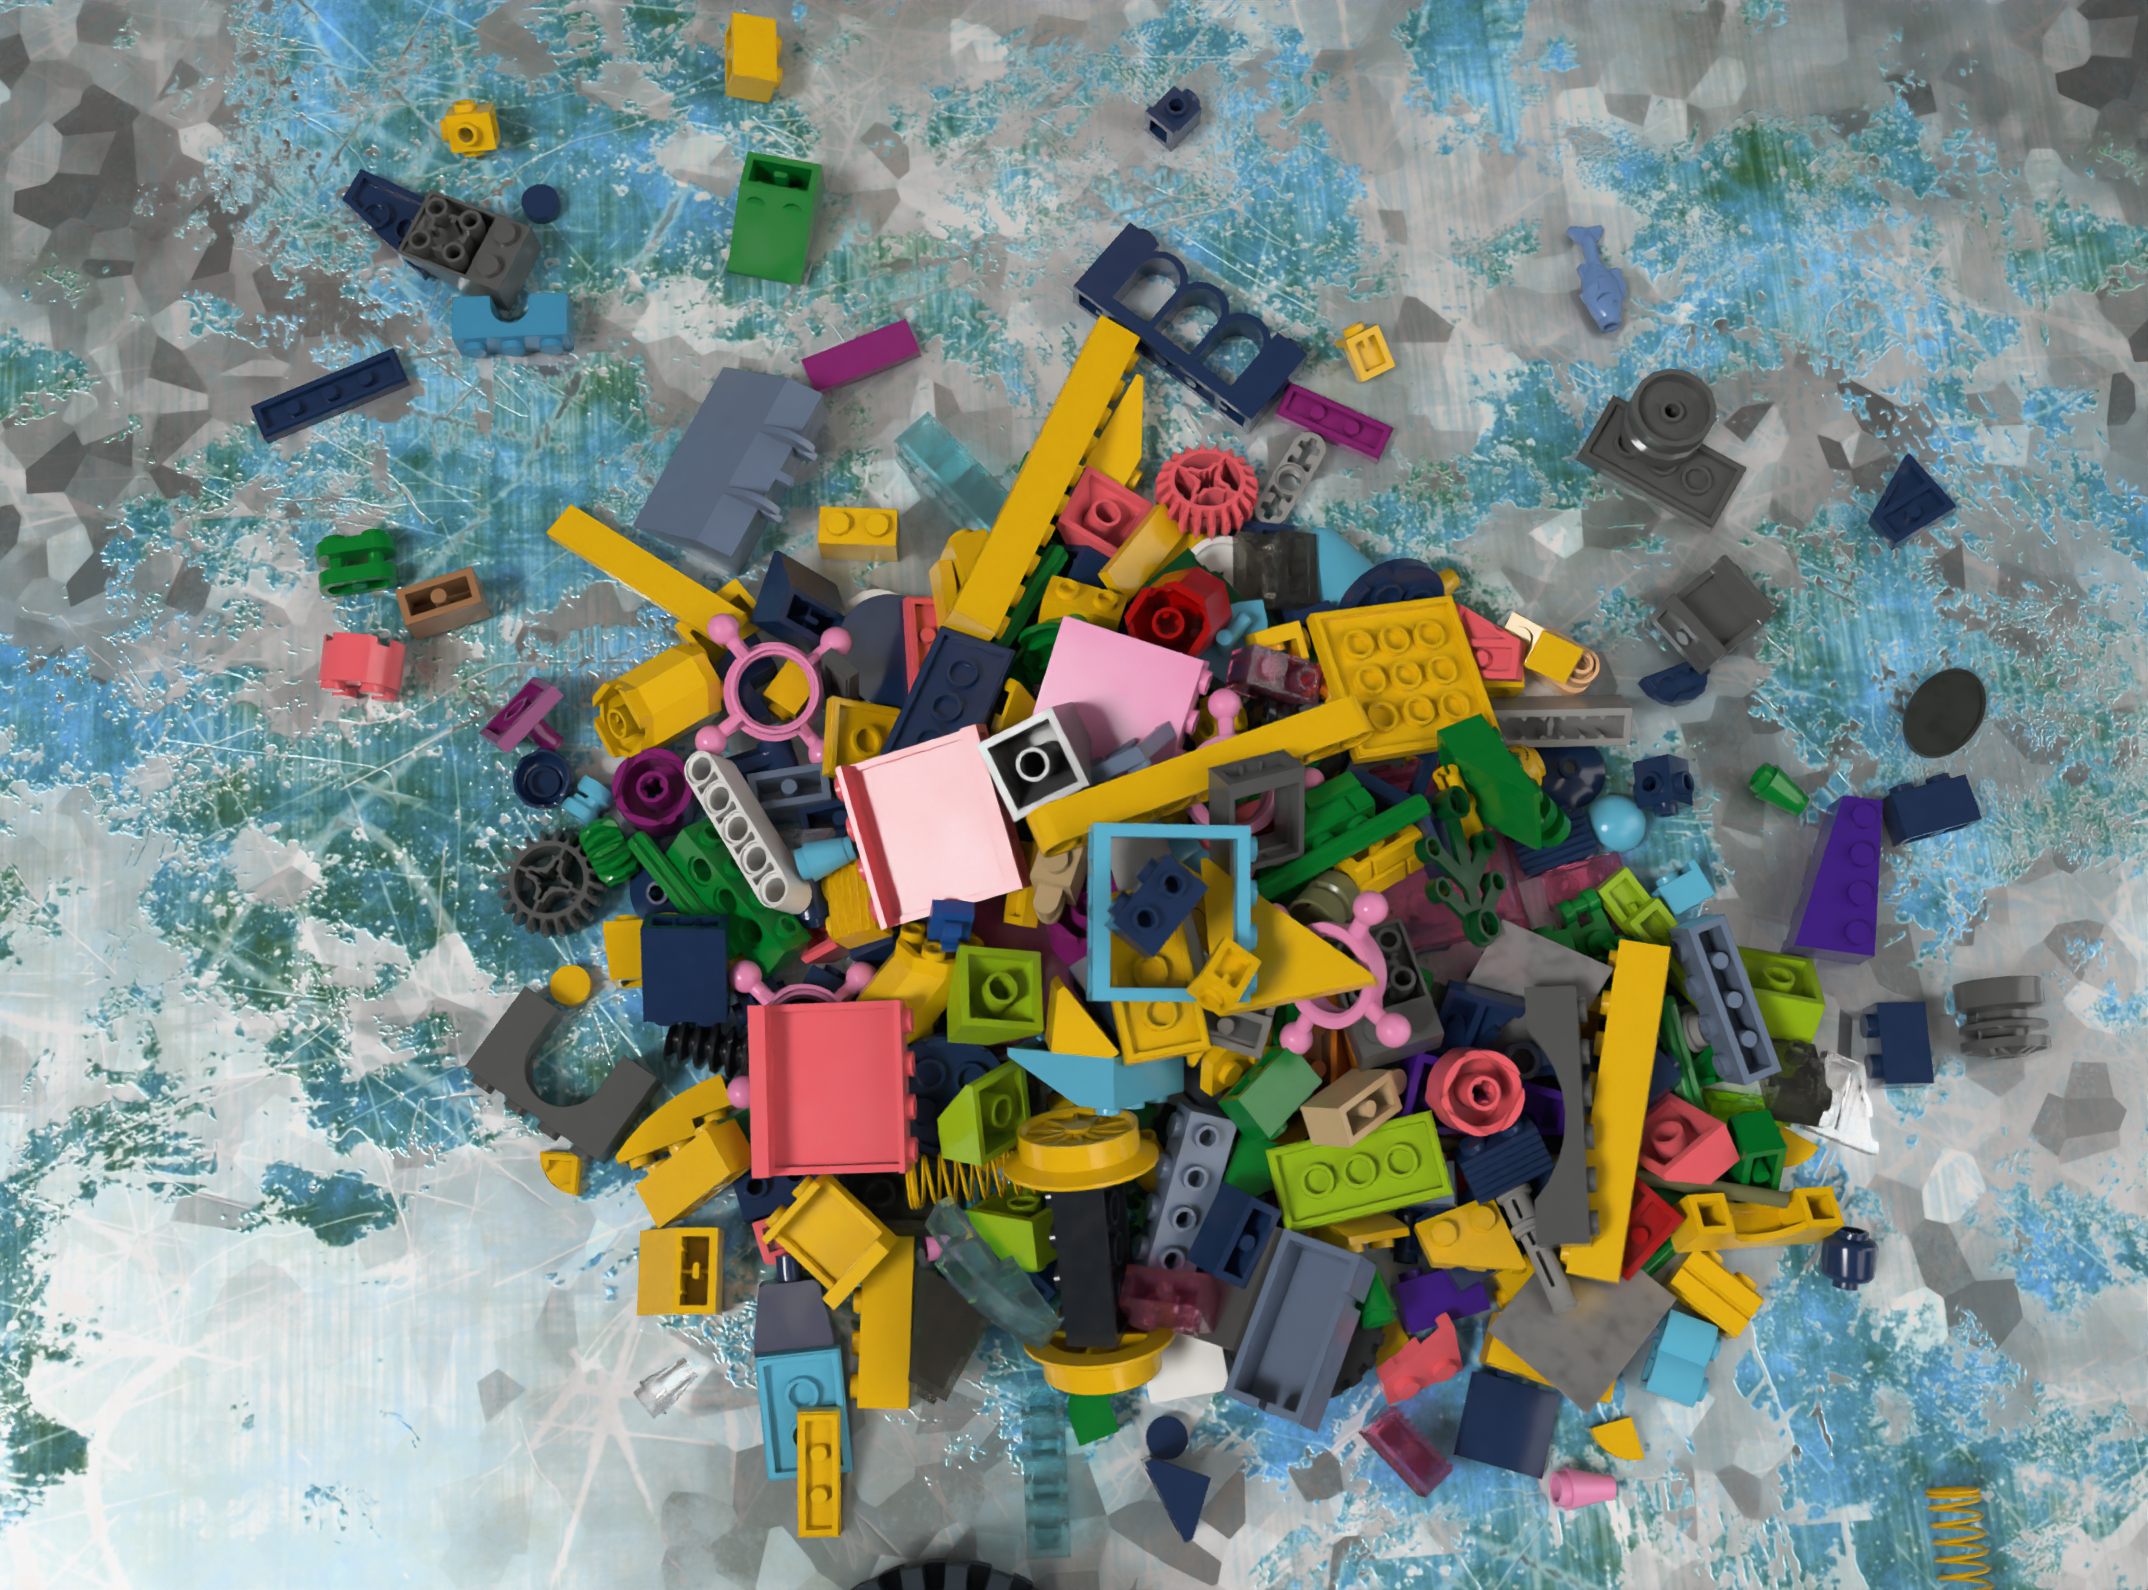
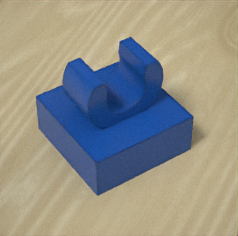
[927,899,975,952]

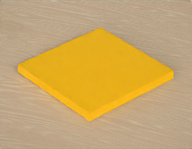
[1305,595,1502,764]

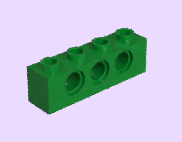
[665,817,812,980]

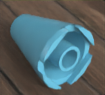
[1301,527,1375,611]

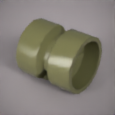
[1287,870,1360,943]

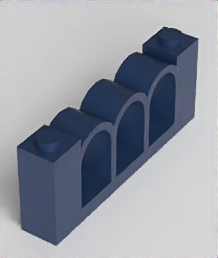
[1073,222,1308,434]

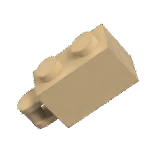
[1030,845,1088,924]
[1300,1068,1407,1148]

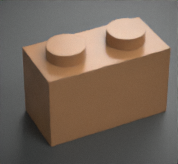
[395,566,492,640]

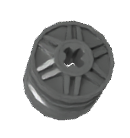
[1952,975,2052,1060]

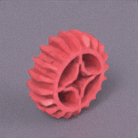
[1155,443,1259,541]

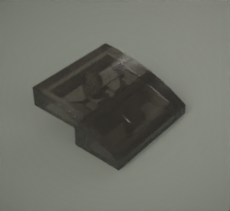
[1232,529,1319,611]

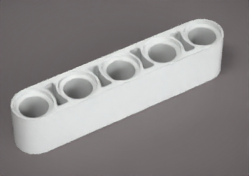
[684,750,812,914]

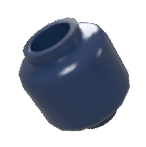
[1819,1226,1878,1291]

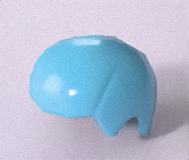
[1583,795,1646,855]

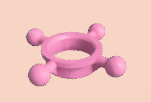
[695,613,852,764]
[1185,688,1326,880]
[1272,890,1411,1055]
[727,960,877,1109]

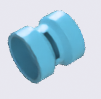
[560,774,614,827]

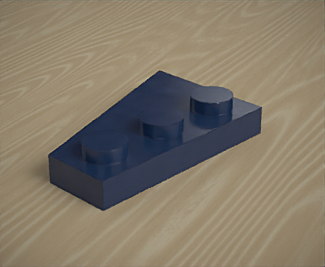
[342,169,431,281]

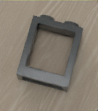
[1208,749,1305,876]

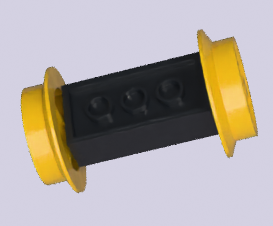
[1003,1106,1176,1395]

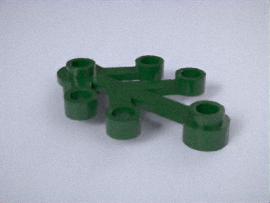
[1414,785,1507,948]

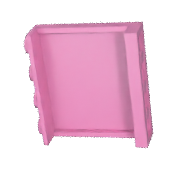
[1032,616,1213,791]

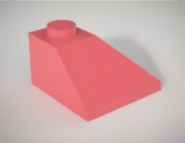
[1056,465,1154,558]
[1638,1093,1740,1185]

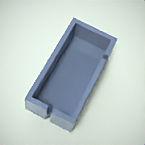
[1223,1228,1377,1433]

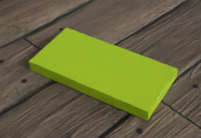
[1265,1110,1454,1233]

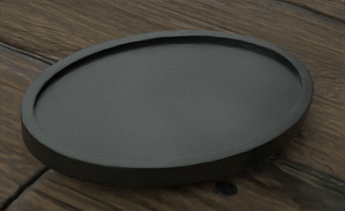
[1903,668,1986,759]

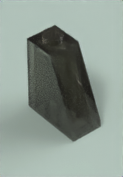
[908,1267,997,1404]

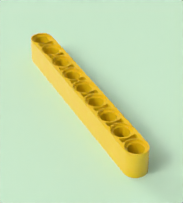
[1025,695,1375,858]

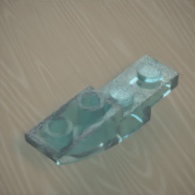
[925,1195,1061,1349]

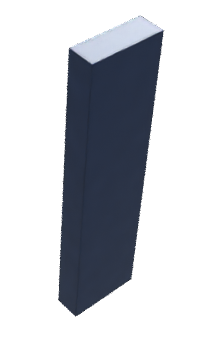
[250,348,411,444]

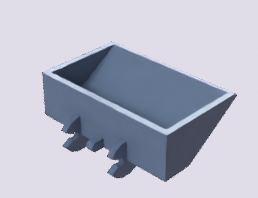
[633,367,827,576]

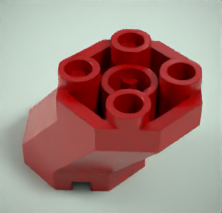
[1124,566,1232,658]

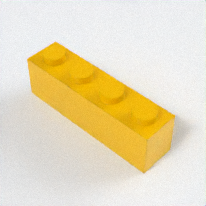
[850,1236,916,1409]

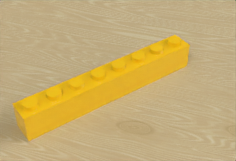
[1560,939,1671,1285]

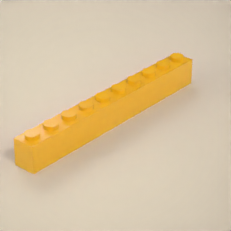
[942,315,1140,642]

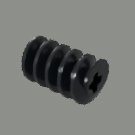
[663,1022,749,1078]

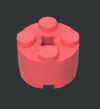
[318,632,406,703]
[1425,1047,1525,1136]

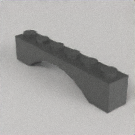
[1524,985,1600,1248]

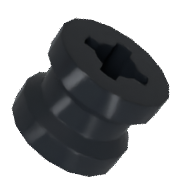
[1247,695,1296,731]

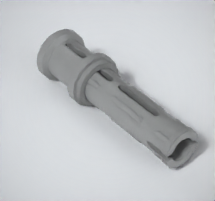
[1495,1183,1579,1314]

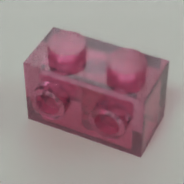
[1119,1264,1221,1337]

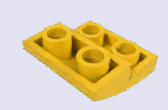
[1306,1212,1410,1253]

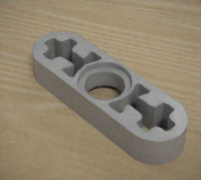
[1253,432,1326,525]

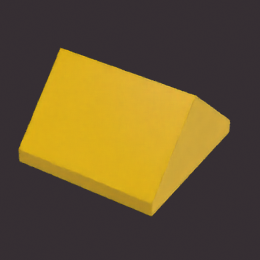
[1045,975,1119,1058]

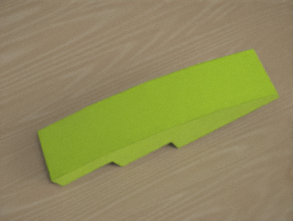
[1594,866,1698,1010]

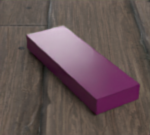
[801,319,921,395]
[1274,382,1393,465]

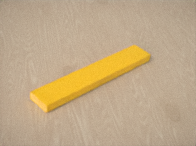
[546,504,748,649]

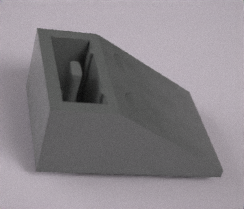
[396,189,542,312]
[1329,917,1444,1072]

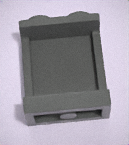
[1648,555,1777,676]

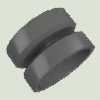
[1620,368,1717,468]

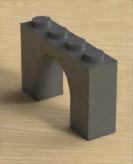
[465,986,663,1165]

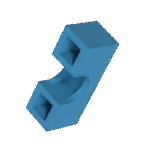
[452,292,574,358]

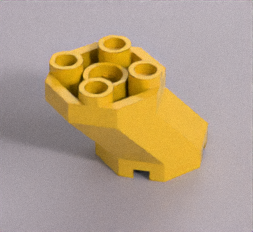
[592,643,724,759]
[855,921,984,1043]

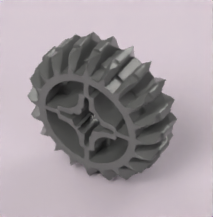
[497,830,608,938]

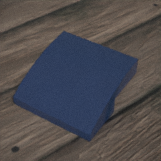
[1453,1371,1560,1479]

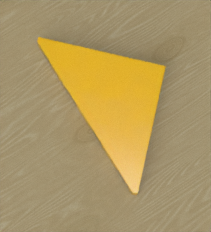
[1200,858,1379,1017]

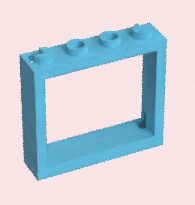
[1087,823,1257,1002]

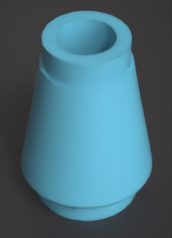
[794,836,858,882]

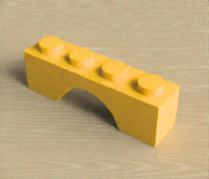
[1670,1186,1845,1253]

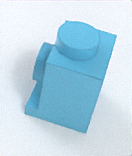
[1648,859,1715,918]

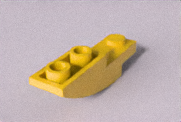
[615,1074,745,1171]

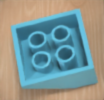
[1008,1040,1184,1116]

